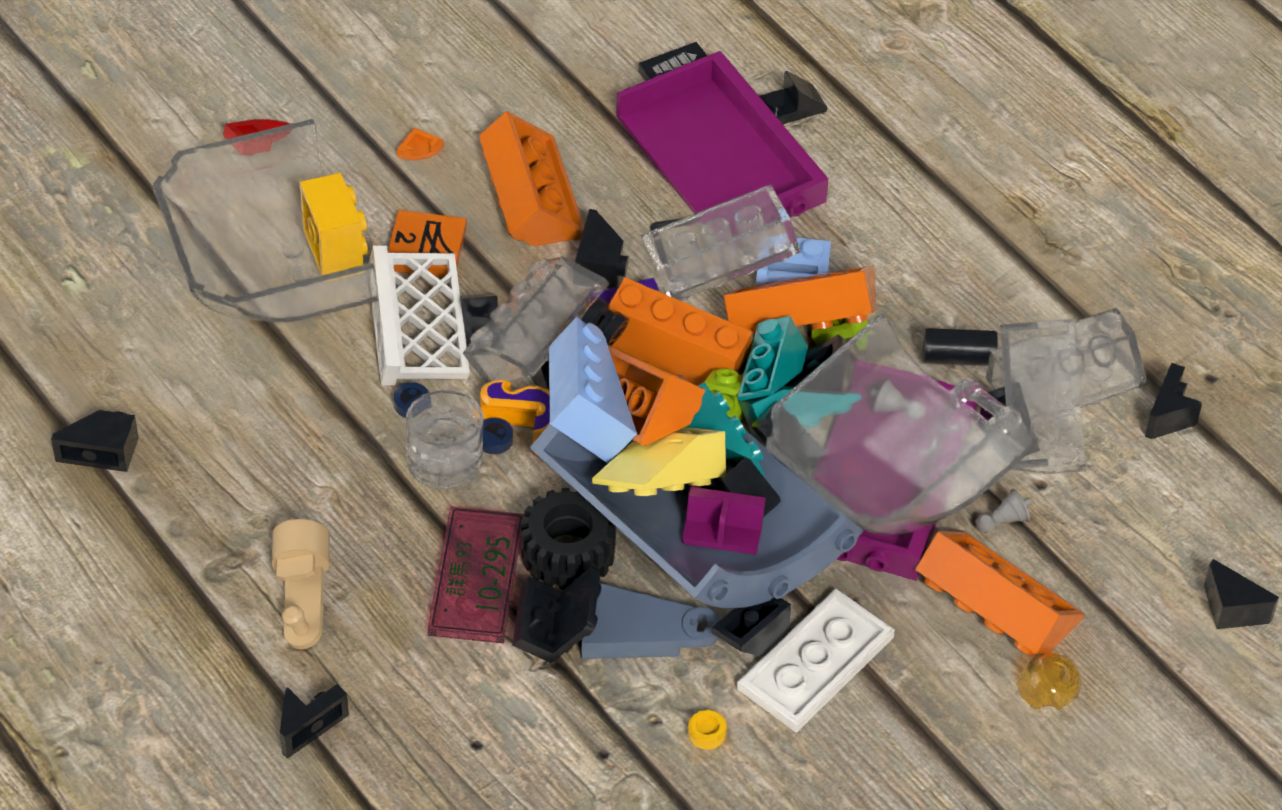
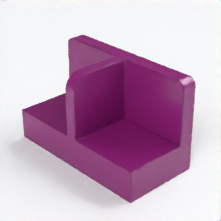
[682,487,766,555]

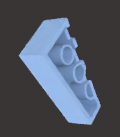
[549,317,637,463]

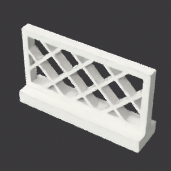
[368,245,470,385]

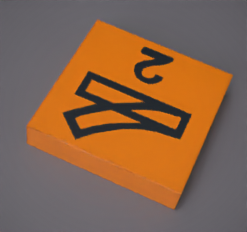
[388,210,467,278]

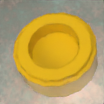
[688,710,727,750]

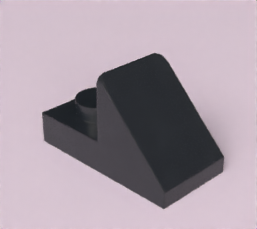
[759,71,827,125]
[460,293,502,354]
[1145,363,1202,439]
[701,457,781,518]
[280,684,349,759]

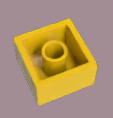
[300,172,368,280]

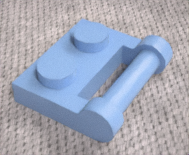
[756,234,831,286]

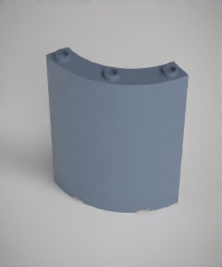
[530,375,864,608]

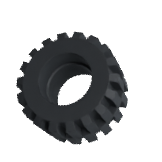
[521,488,616,590]

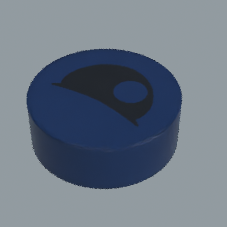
[394,383,430,419]
[476,418,513,454]

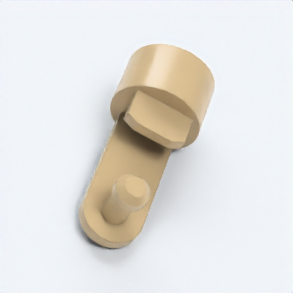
[272,519,330,650]

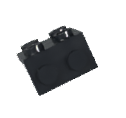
[512,566,602,663]

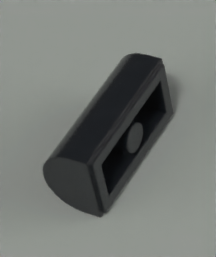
[922,328,998,366]

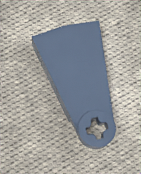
[582,583,720,659]

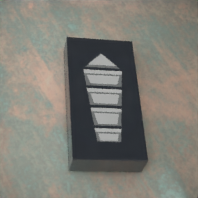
[638,42,707,81]

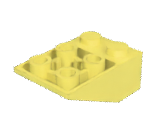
[592,427,726,496]

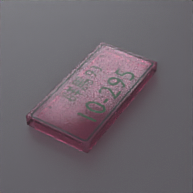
[428,506,524,644]

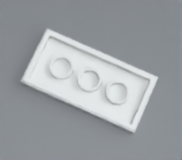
[737,588,895,733]

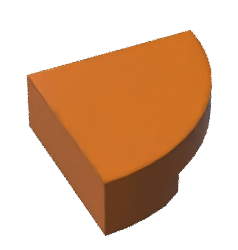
[397,127,444,160]

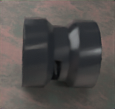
[581,298,629,346]

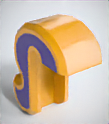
[480,380,550,456]

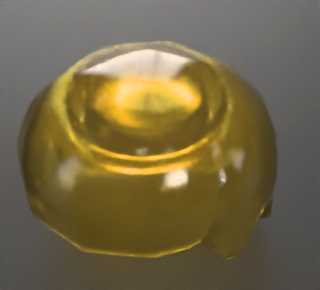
[1017,653,1082,710]

